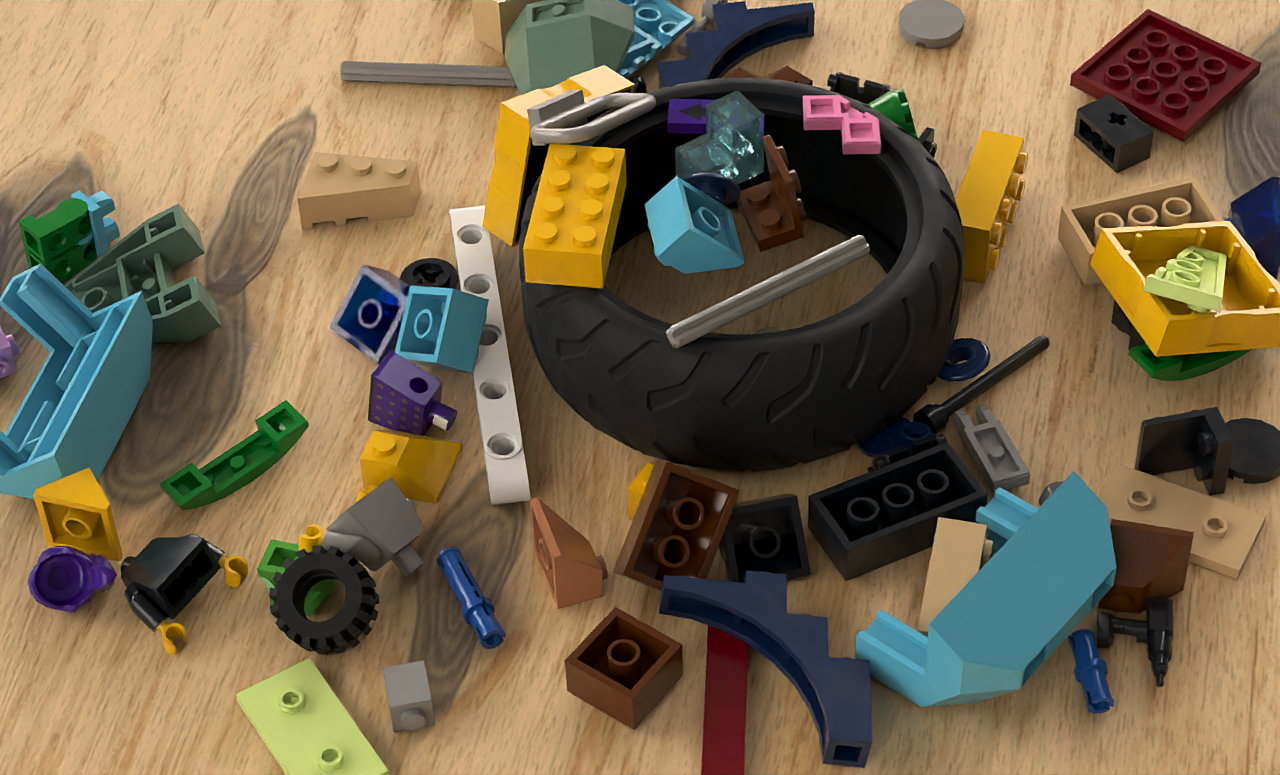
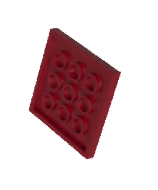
[1070,9,1261,142]

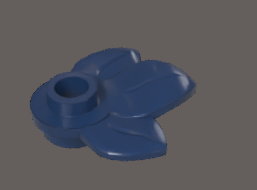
[857,417,932,458]

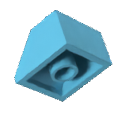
[644,176,745,274]

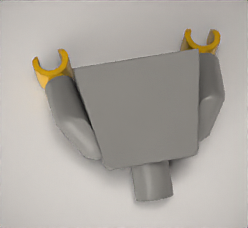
[298,477,424,577]

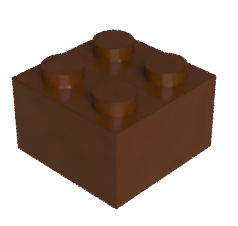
[565,607,683,730]

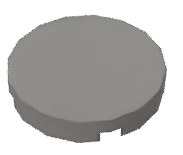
[898,0,964,49]

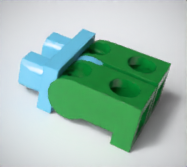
[18,191,120,283]

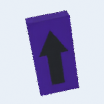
[667,99,743,135]

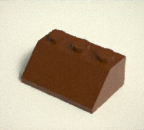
[613,460,740,591]

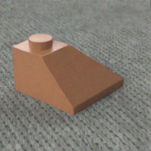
[529,497,608,609]

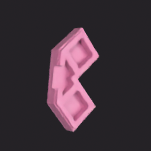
[803,95,881,154]

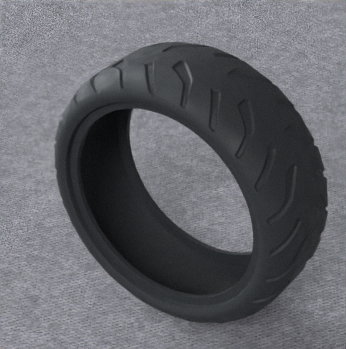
[519,78,965,471]

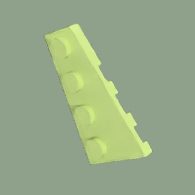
[1143,245,1227,313]

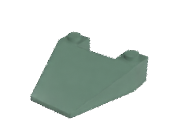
[64,203,221,343]

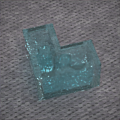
[675,90,764,184]

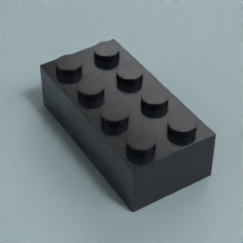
[808,442,988,581]

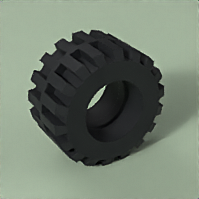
[269,545,379,655]

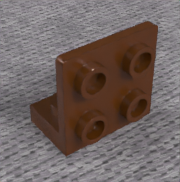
[736,135,807,252]

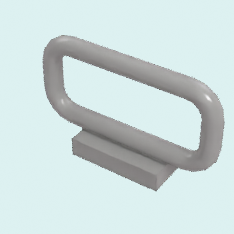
[527,90,656,146]

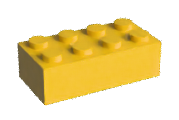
[955,129,1028,284]
[523,144,627,289]

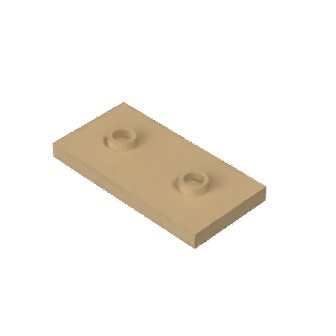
[1098,463,1266,580]

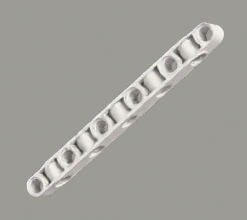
[449,205,530,505]

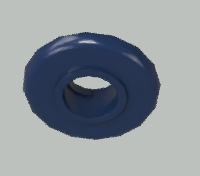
[684,173,741,205]
[938,338,991,382]

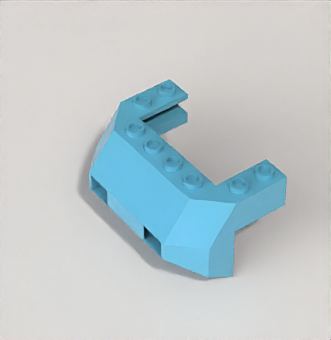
[0,264,153,499]
[855,471,1117,707]

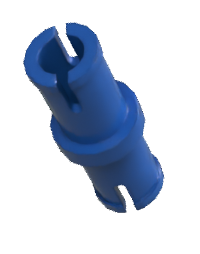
[1068,629,1114,714]

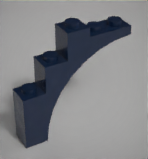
[658,1,815,89]
[659,571,872,768]

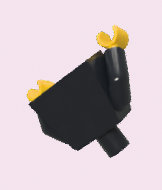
[121,534,248,655]

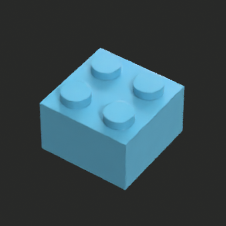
[395,286,489,373]

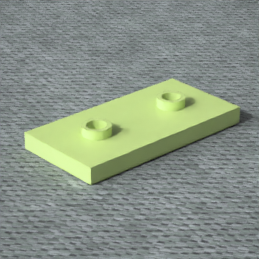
[236,658,389,775]

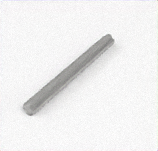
[340,61,517,87]
[666,235,870,348]

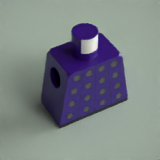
[368,350,457,436]

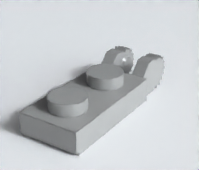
[953,404,1030,494]

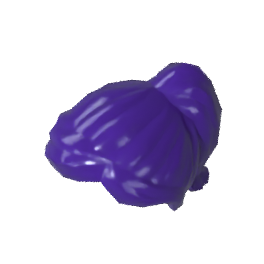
[28,546,117,613]

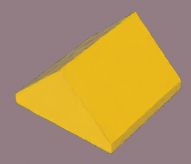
[33,468,123,561]

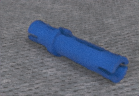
[436,547,506,649]

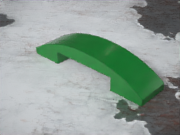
[1128,343,1252,381]
[160,400,309,511]

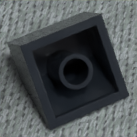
[719,493,811,583]

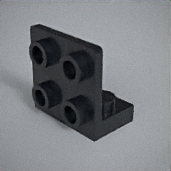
[1135,407,1234,496]

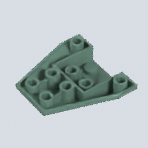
[505,0,635,95]

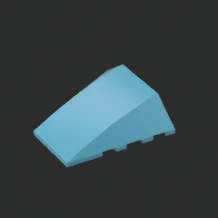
[616,0,695,78]

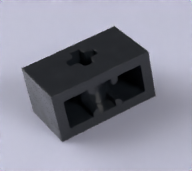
[1074,94,1154,173]

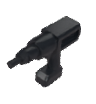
[1096,597,1173,687]

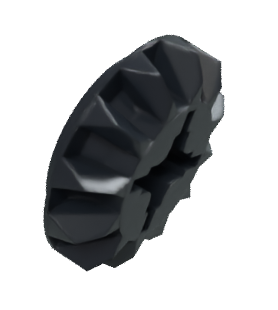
[400,258,458,297]

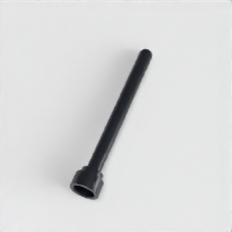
[913,336,1050,435]

